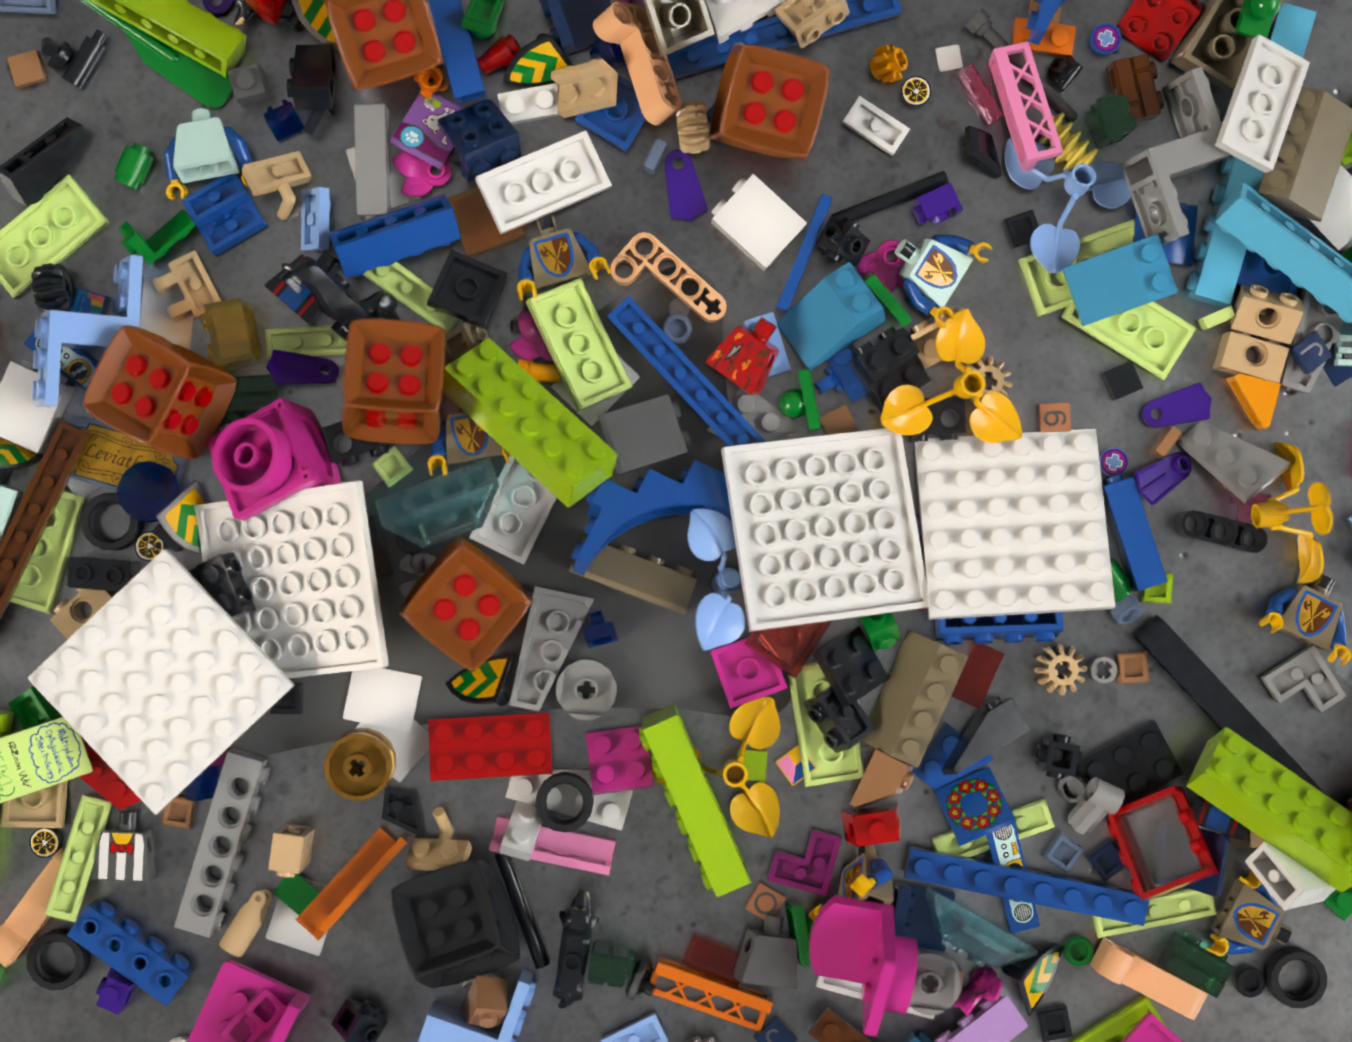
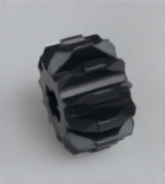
[31,263,74,314]

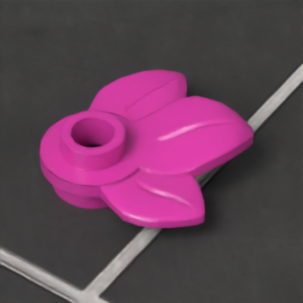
[392,151,452,197]
[857,240,905,299]
[509,311,554,362]
[953,967,1002,1016]

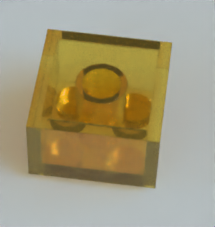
[201,298,264,370]

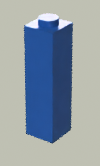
[428,0,487,104]
[1102,474,1168,591]

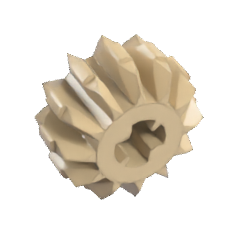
[676,100,710,154]
[965,356,1013,403]
[1034,643,1087,695]

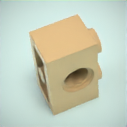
[1230,284,1304,345]
[1213,330,1289,383]
[49,588,117,640]
[268,824,315,878]

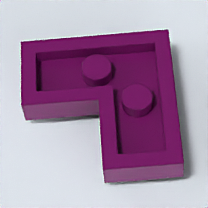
[767,828,842,896]

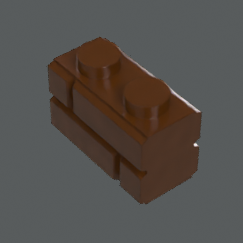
[1107,54,1164,126]

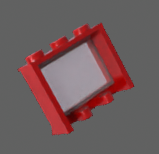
[1107,786,1219,900]

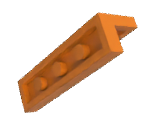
[296,828,407,940]
[649,956,773,1032]

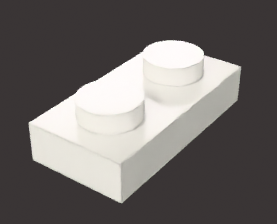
[497,83,561,124]
[842,96,910,156]
[499,801,542,861]

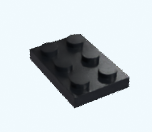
[1076,720,1183,816]

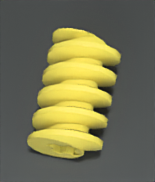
[1032,112,1098,171]

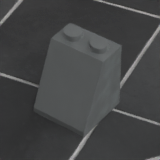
[598,394,691,476]

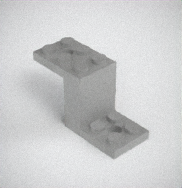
[1120,67,1231,246]

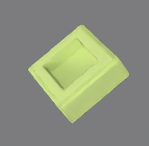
[1195,306,1235,331]
[371,445,414,488]

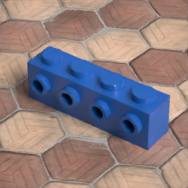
[329,194,461,278]
[935,612,1064,645]
[67,900,194,1006]

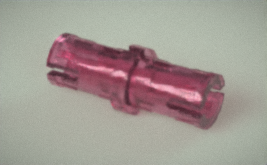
[957,63,1004,126]

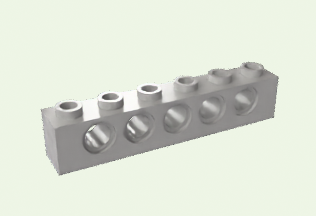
[174,748,270,938]

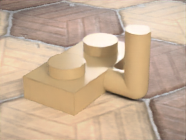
[242,151,312,220]
[404,807,472,871]

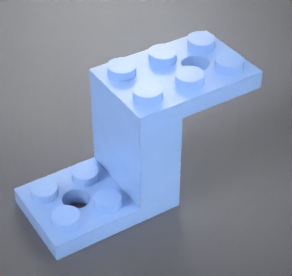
[31,255,143,407]
[418,968,537,1042]

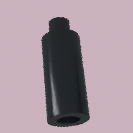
[61,29,108,89]

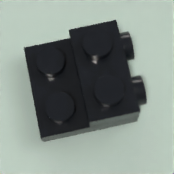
[849,326,931,413]
[188,552,255,619]

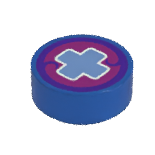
[1089,23,1121,56]

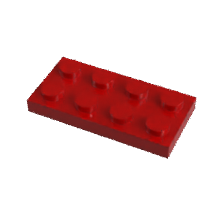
[428,713,553,782]

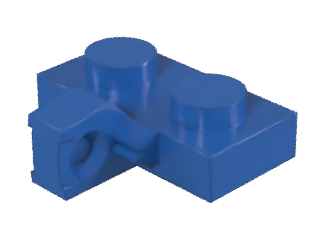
[814,343,868,404]

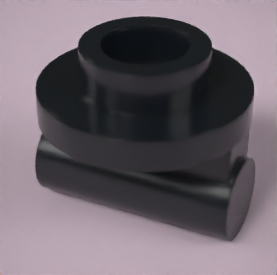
[41,37,71,68]
[1048,55,1083,92]

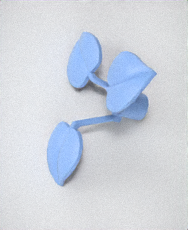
[1004,138,1131,273]
[687,509,745,651]

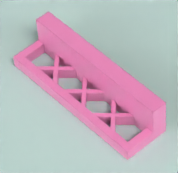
[988,41,1063,172]
[489,815,616,876]

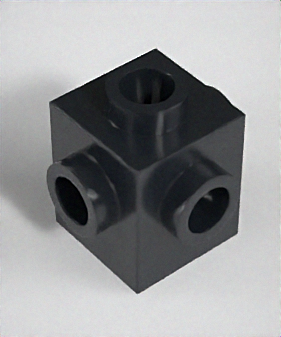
[816,217,871,267]
[1035,733,1082,779]
[331,998,388,1042]

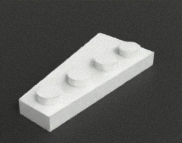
[705,0,787,44]
[505,768,633,831]

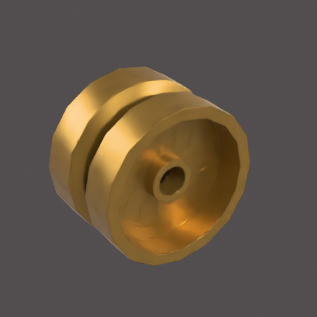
[324,728,396,801]

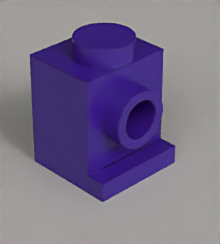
[913,182,963,225]
[96,967,137,1015]

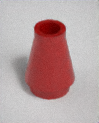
[477,34,521,74]

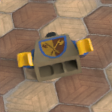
[517,215,611,300]
[428,408,510,476]
[1259,574,1352,666]
[809,845,894,922]
[1206,866,1292,956]

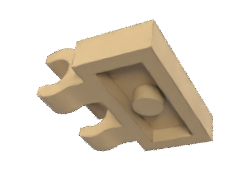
[152,250,224,322]

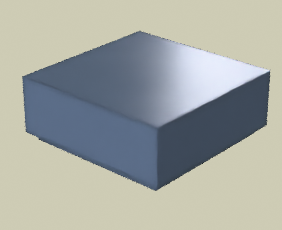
[643,139,667,176]
[1042,831,1085,874]

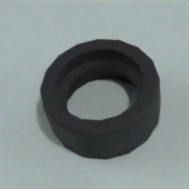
[81,493,144,550]
[535,772,594,833]
[26,929,90,991]
[1264,947,1327,1008]

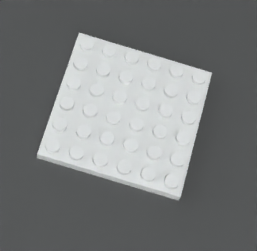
[721,428,929,632]
[913,429,1116,620]
[194,481,389,678]
[27,549,295,815]

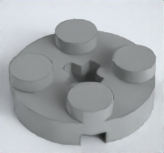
[556,659,617,721]
[910,951,962,1015]

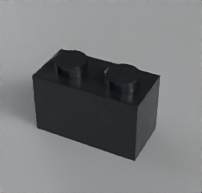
[287,44,337,110]

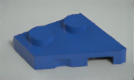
[912,722,993,790]

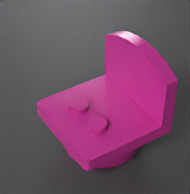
[207,398,341,521]
[809,895,918,1037]
[188,959,310,1042]

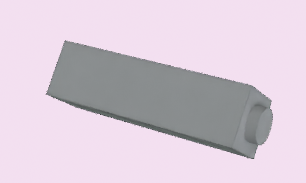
[354,104,391,221]

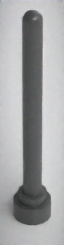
[965,8,1077,122]

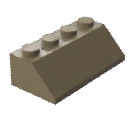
[643,0,715,56]
[1170,0,1285,90]
[1258,87,1352,222]
[569,536,697,615]
[861,629,968,768]

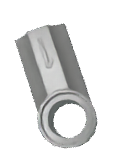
[1068,777,1125,835]

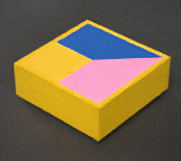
[774,744,817,786]

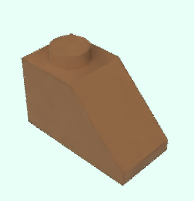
[850,749,914,808]
[460,975,507,1028]

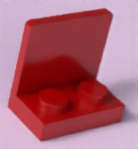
[1116,0,1203,61]

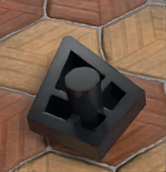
[963,126,1002,179]
[382,787,425,837]
[625,959,656,1001]

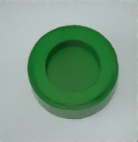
[1062,934,1094,967]

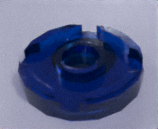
[117,461,180,523]

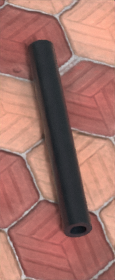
[831,171,949,222]
[494,853,550,969]

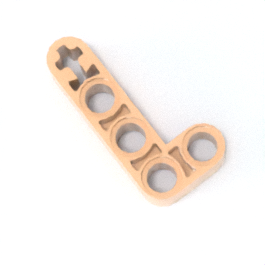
[593,2,682,126]
[610,232,727,323]
[0,847,65,968]
[1089,937,1209,1020]

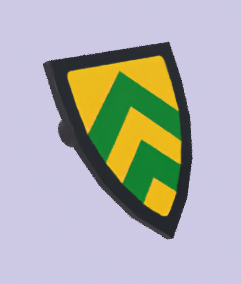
[503,33,574,87]
[0,437,44,484]
[445,653,514,706]
[1003,946,1063,1016]

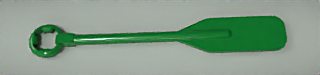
[80,0,233,109]

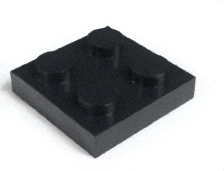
[427,249,507,329]
[813,626,890,708]

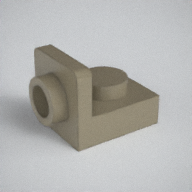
[445,323,488,365]

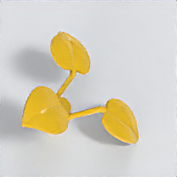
[880,309,1022,443]
[1251,442,1333,584]
[651,697,780,838]

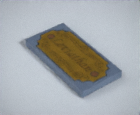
[69,415,188,504]

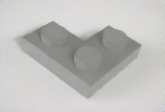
[1260,644,1347,713]

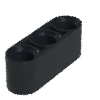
[1174,511,1268,553]

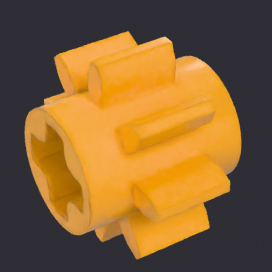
[870,44,908,83]

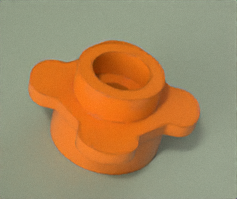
[413,65,449,98]

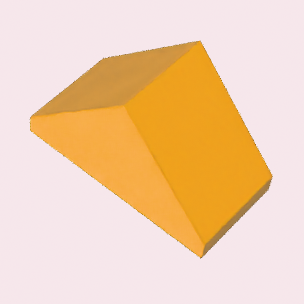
[1226,373,1281,430]

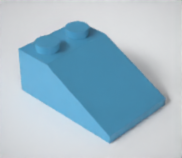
[1062,234,1178,326]
[777,261,886,371]

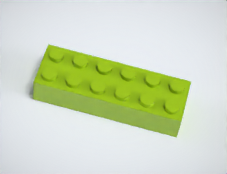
[442,338,618,508]
[638,703,751,898]
[1186,727,1352,893]

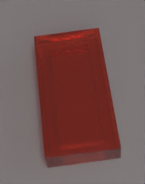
[951,643,1004,709]
[682,933,740,986]

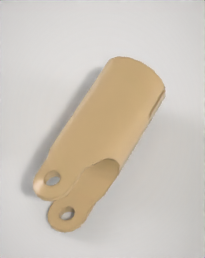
[219,889,273,957]

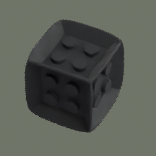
[391,860,520,988]

